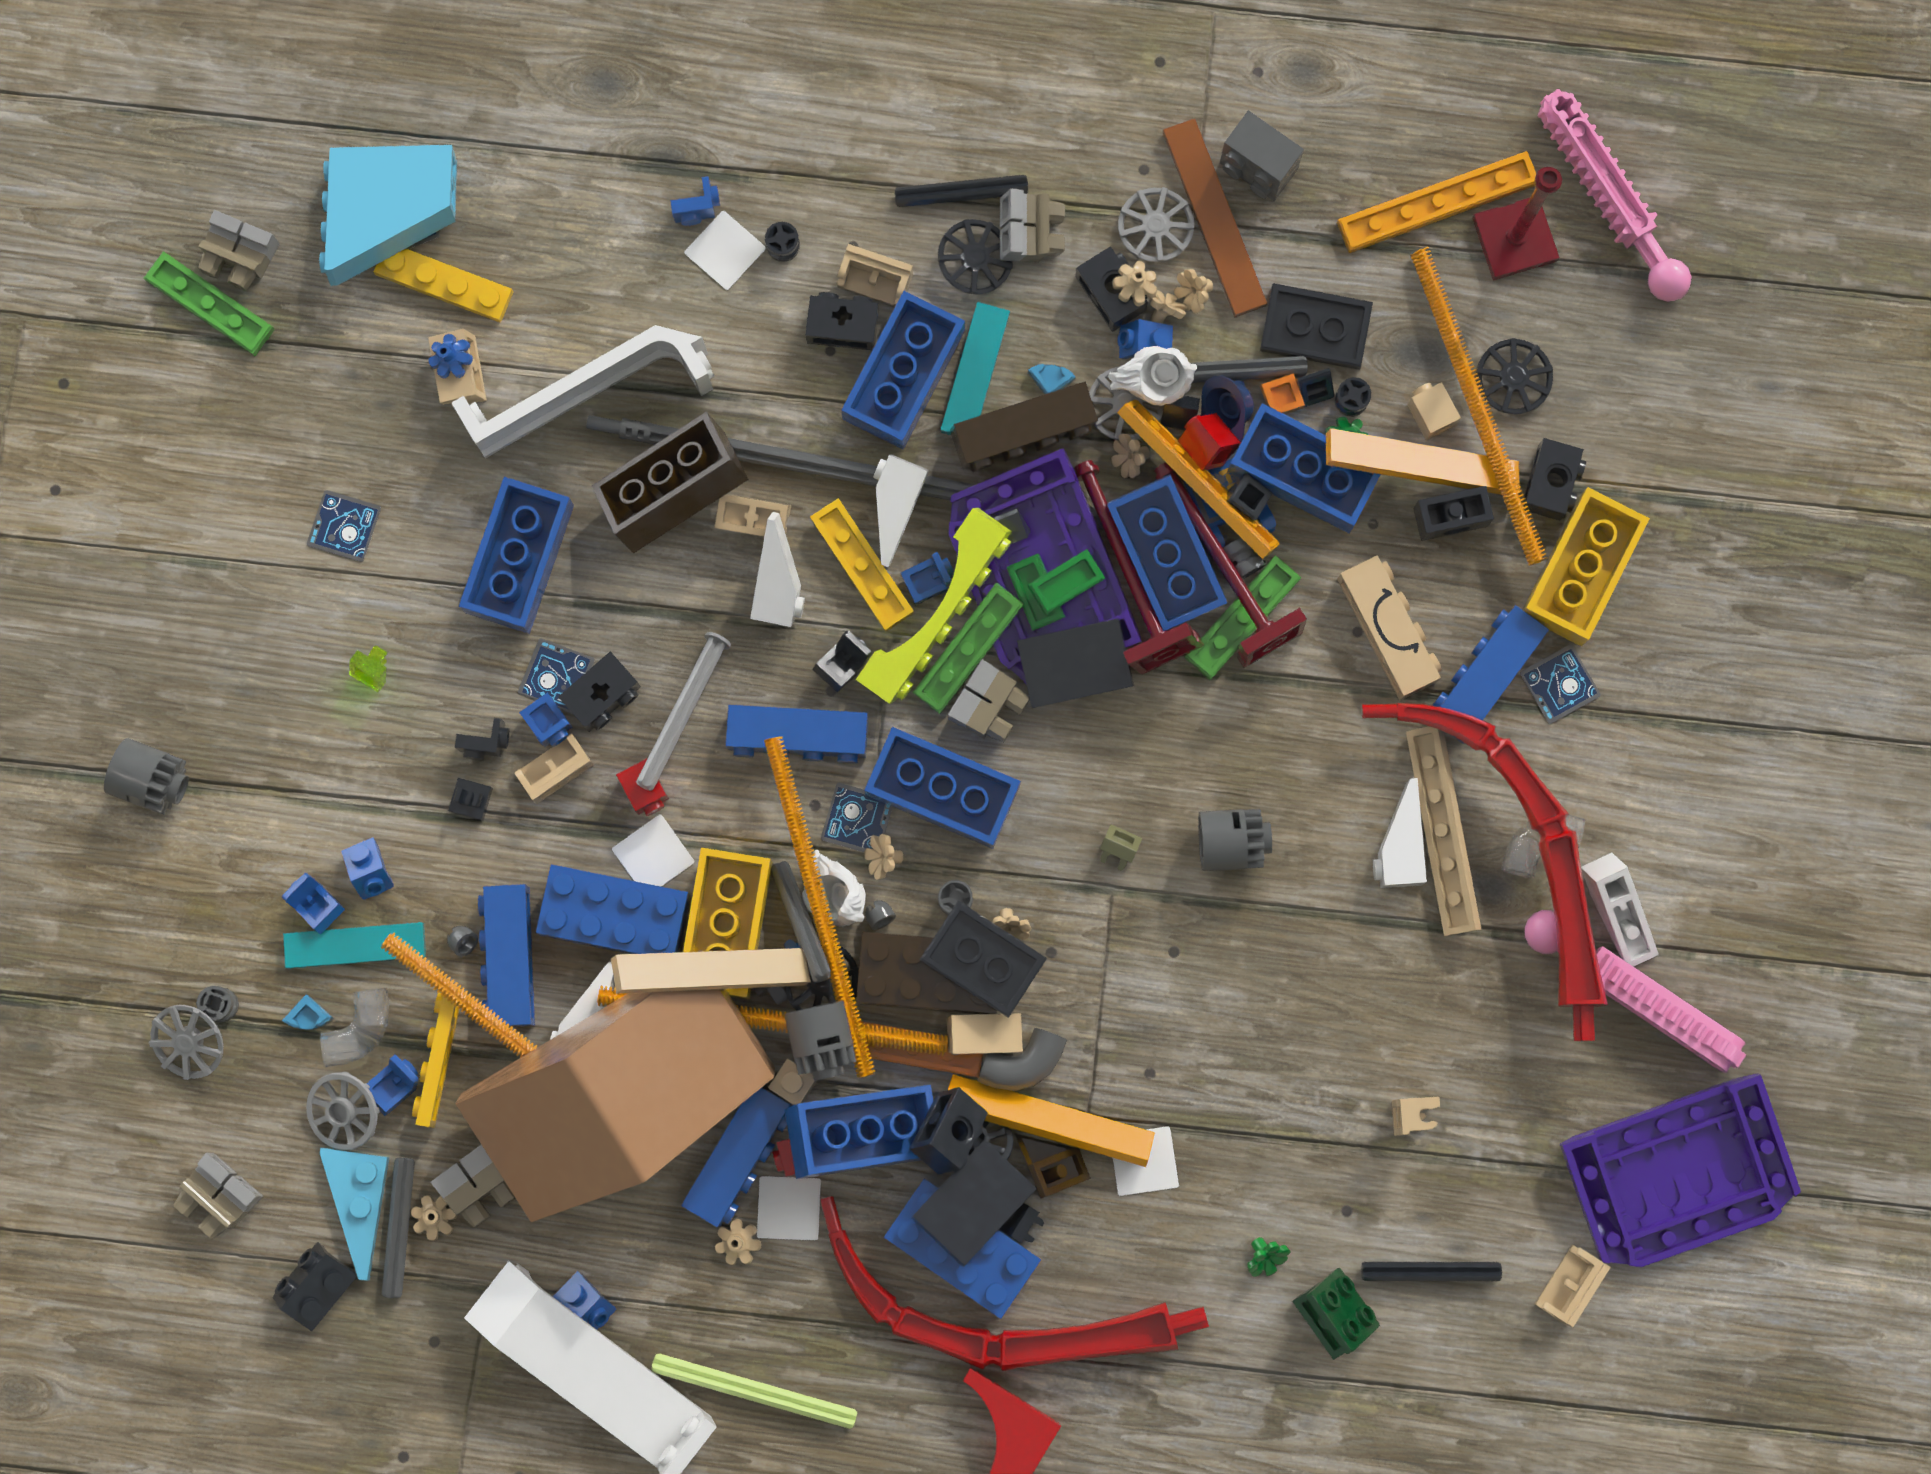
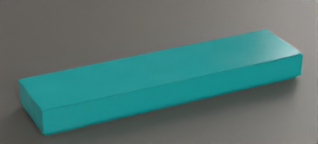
[940,302,1010,435]
[283,922,426,969]

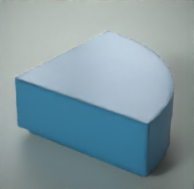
[1028,364,1076,395]
[282,994,333,1030]

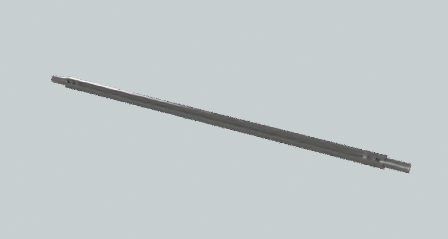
[586,415,1227,548]

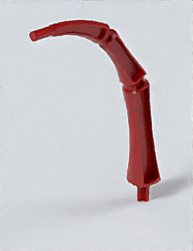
[1362,703,1608,1042]
[820,1196,1209,1371]

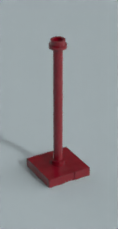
[1472,167,1562,281]
[1074,460,1204,675]
[1154,462,1307,668]

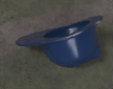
[1201,375,1254,454]

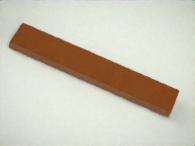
[1163,118,1267,318]

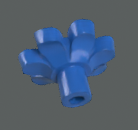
[429,334,473,379]

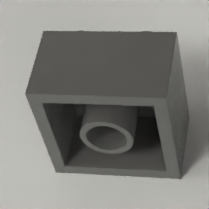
[1220,110,1304,201]

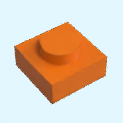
[1260,373,1305,414]

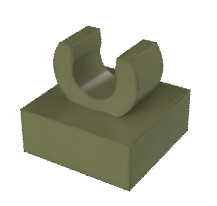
[1100,824,1142,871]

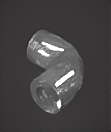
[1501,815,1585,878]
[320,988,389,1067]

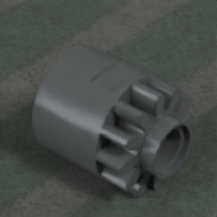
[104,738,189,815]
[1198,809,1272,871]
[784,1001,856,1081]

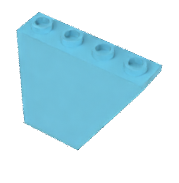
[319,145,457,286]

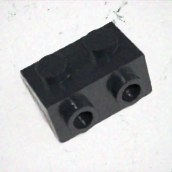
[273,1242,357,1331]

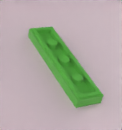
[143,251,275,356]
[1184,555,1301,680]
[913,583,1024,714]

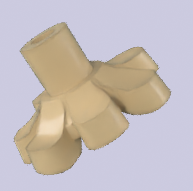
[1112,261,1157,306]
[1174,269,1213,313]
[1147,290,1187,324]
[1111,434,1150,478]
[864,834,903,880]
[992,908,1031,940]
[411,1195,457,1241]
[715,1219,761,1265]

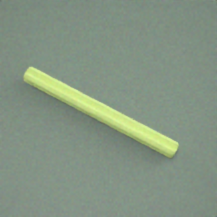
[651,1354,857,1429]

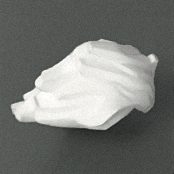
[1108,346,1197,406]
[802,850,866,927]

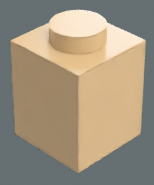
[1407,382,1461,441]
[768,1058,818,1105]

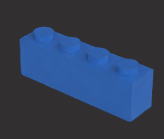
[1432,605,1549,744]
[726,705,868,763]
[478,884,535,1027]
[681,1088,792,1227]

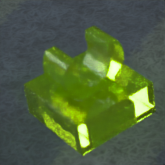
[349,645,388,692]

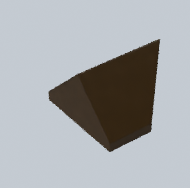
[1015,1133,1091,1199]

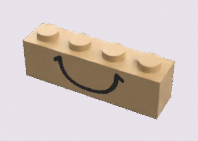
[1337,555,1442,701]

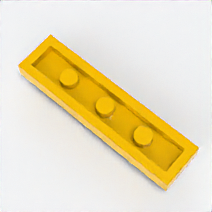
[373,249,514,323]
[810,498,914,632]
[412,989,461,1128]

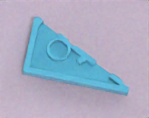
[320,1148,390,1281]

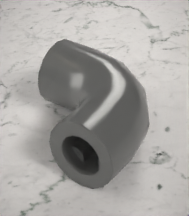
[978,1028,1067,1091]

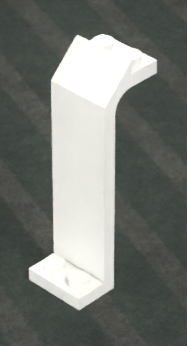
[452,325,714,458]
[464,1261,717,1474]

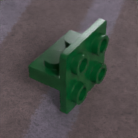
[1292,1268,1380,1360]

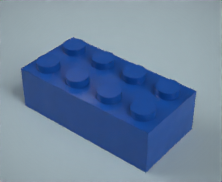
[841,291,965,450]
[1227,403,1381,534]
[1107,474,1227,631]
[459,477,574,634]
[864,727,1021,849]
[536,864,691,954]
[785,1085,933,1179]
[884,1178,1041,1319]

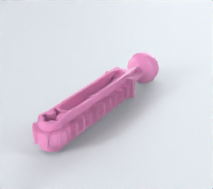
[1538,89,1692,302]
[1525,910,1746,1073]

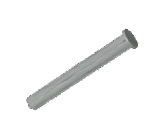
[636,632,731,791]

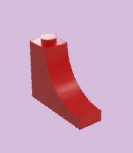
[963,1367,1061,1474]

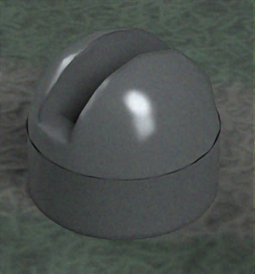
[865,900,896,930]
[447,926,478,957]

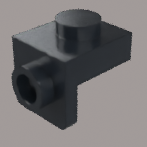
[812,630,872,693]
[455,718,510,760]

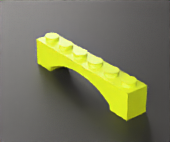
[856,508,1012,704]

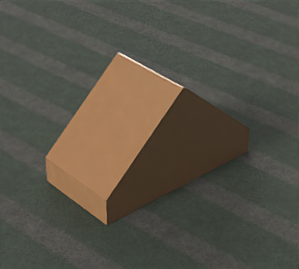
[455,950,775,1222]

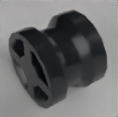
[765,222,800,262]
[1335,377,1372,417]

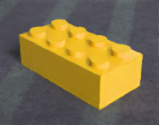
[1523,487,1650,647]
[683,848,773,1000]

